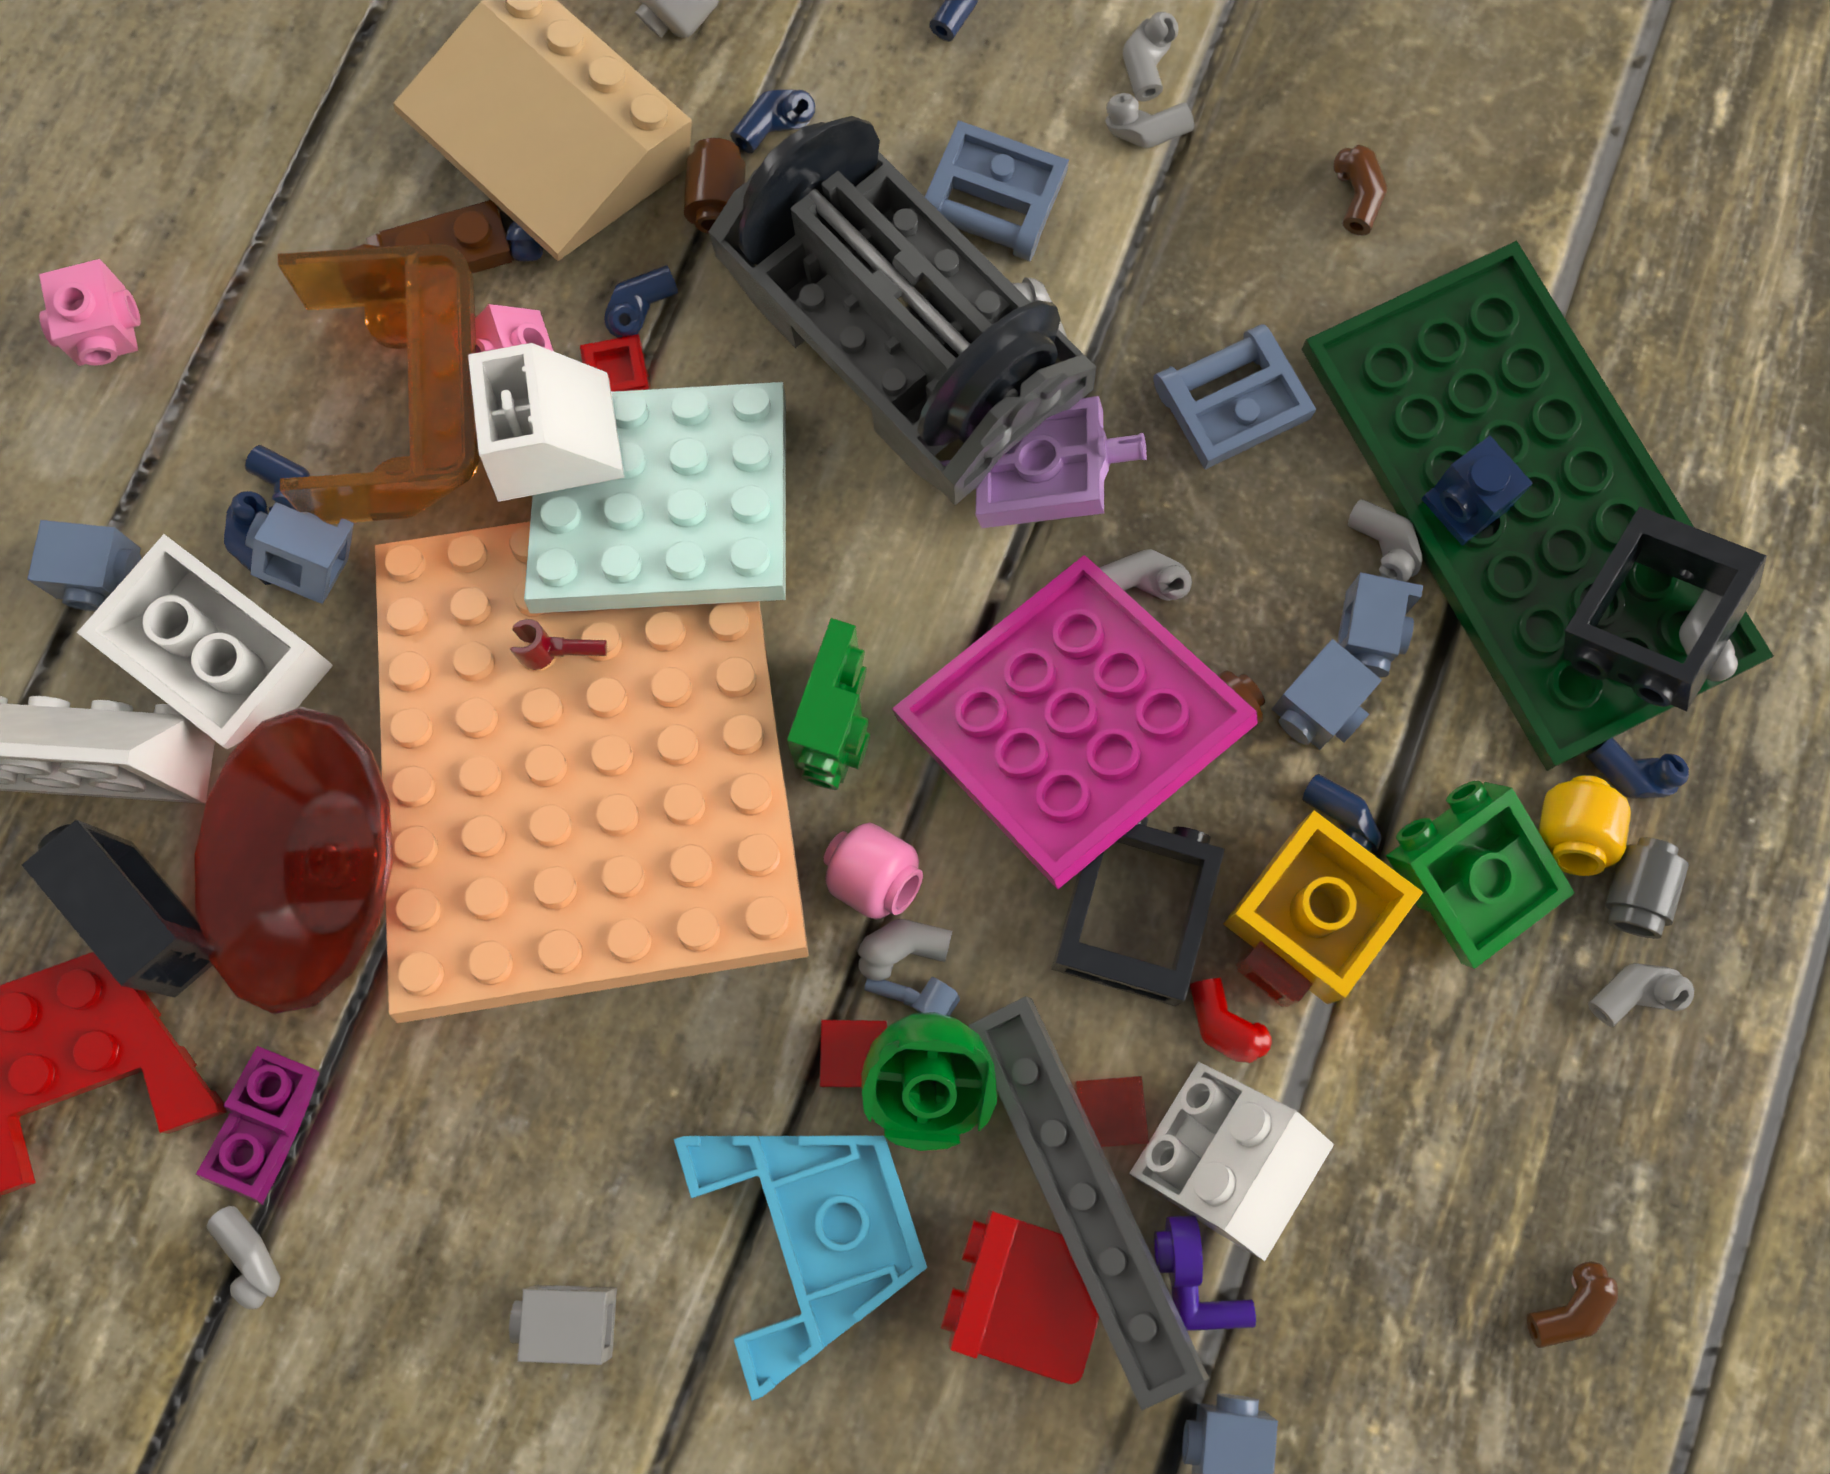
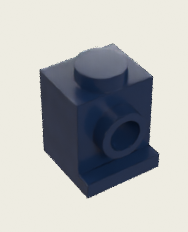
[1421,435,1533,546]

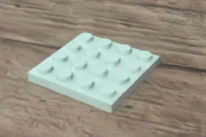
[524,382,786,614]

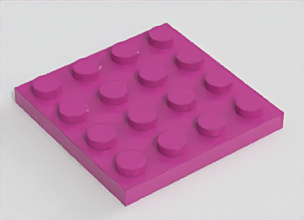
[892,555,1258,890]

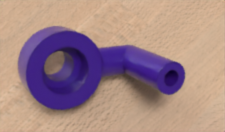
[1154,1216,1256,1331]

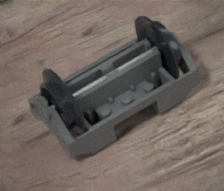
[709,116,1096,505]

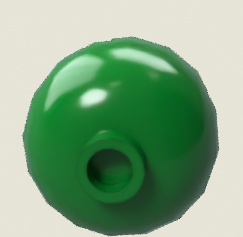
[861,1012,997,1151]

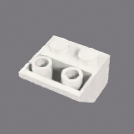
[468,343,625,502]
[1129,1061,1334,1261]

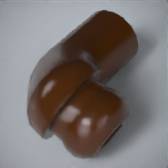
[1334,145,1387,236]
[1527,1261,1618,1348]

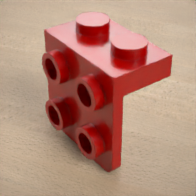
[940,1210,1100,1384]

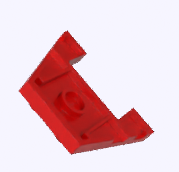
[0,952,227,1196]

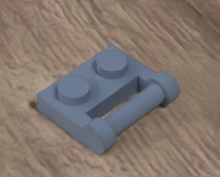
[925,120,1069,261]
[1153,324,1316,470]

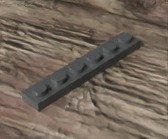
[968,996,1209,1410]

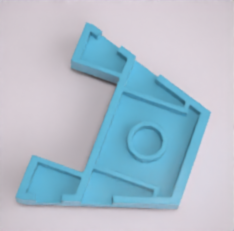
[674,1136,927,1401]

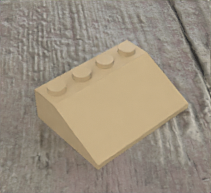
[393,0,692,261]

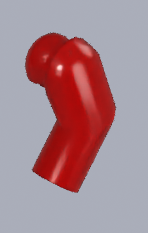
[1189,978,1272,1063]

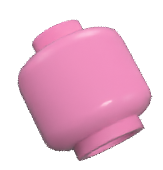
[824,823,923,919]

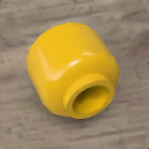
[1538,775,1631,876]

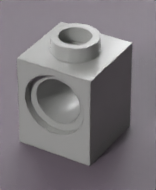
[509,1285,617,1365]

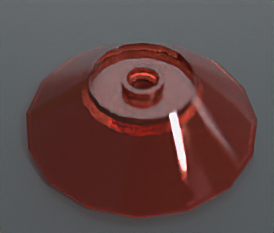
[194,707,393,1014]

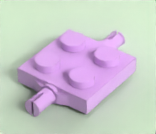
[938,396,1147,528]

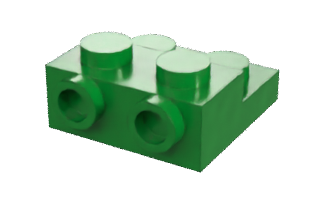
[787,618,870,790]
[1386,781,1575,969]

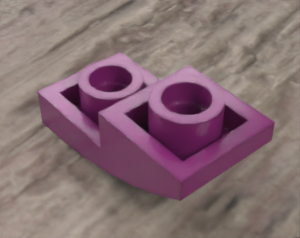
[196,1046,319,1205]

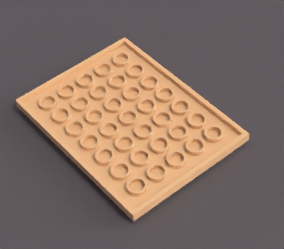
[375,521,809,1023]

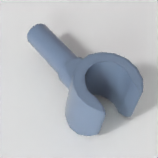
[865,977,960,1016]

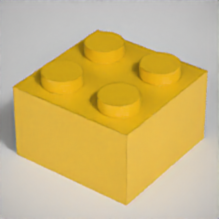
[1223,810,1423,1005]

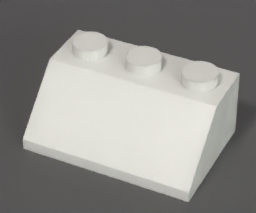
[77,534,333,749]

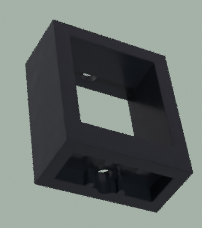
[1564,507,1767,712]
[1051,817,1225,1006]
[22,819,226,997]

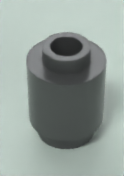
[1605,837,1689,939]

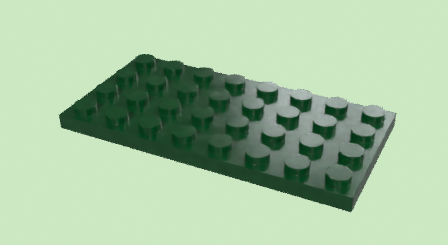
[1301,240,1774,771]

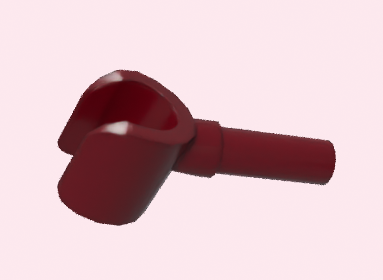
[510,619,607,670]

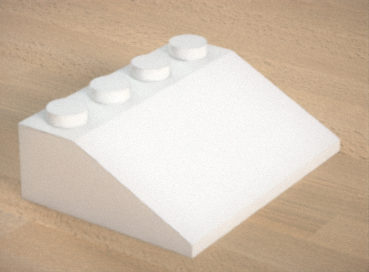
[0,696,215,804]

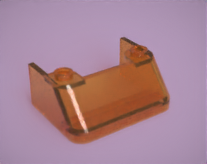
[278,244,480,524]

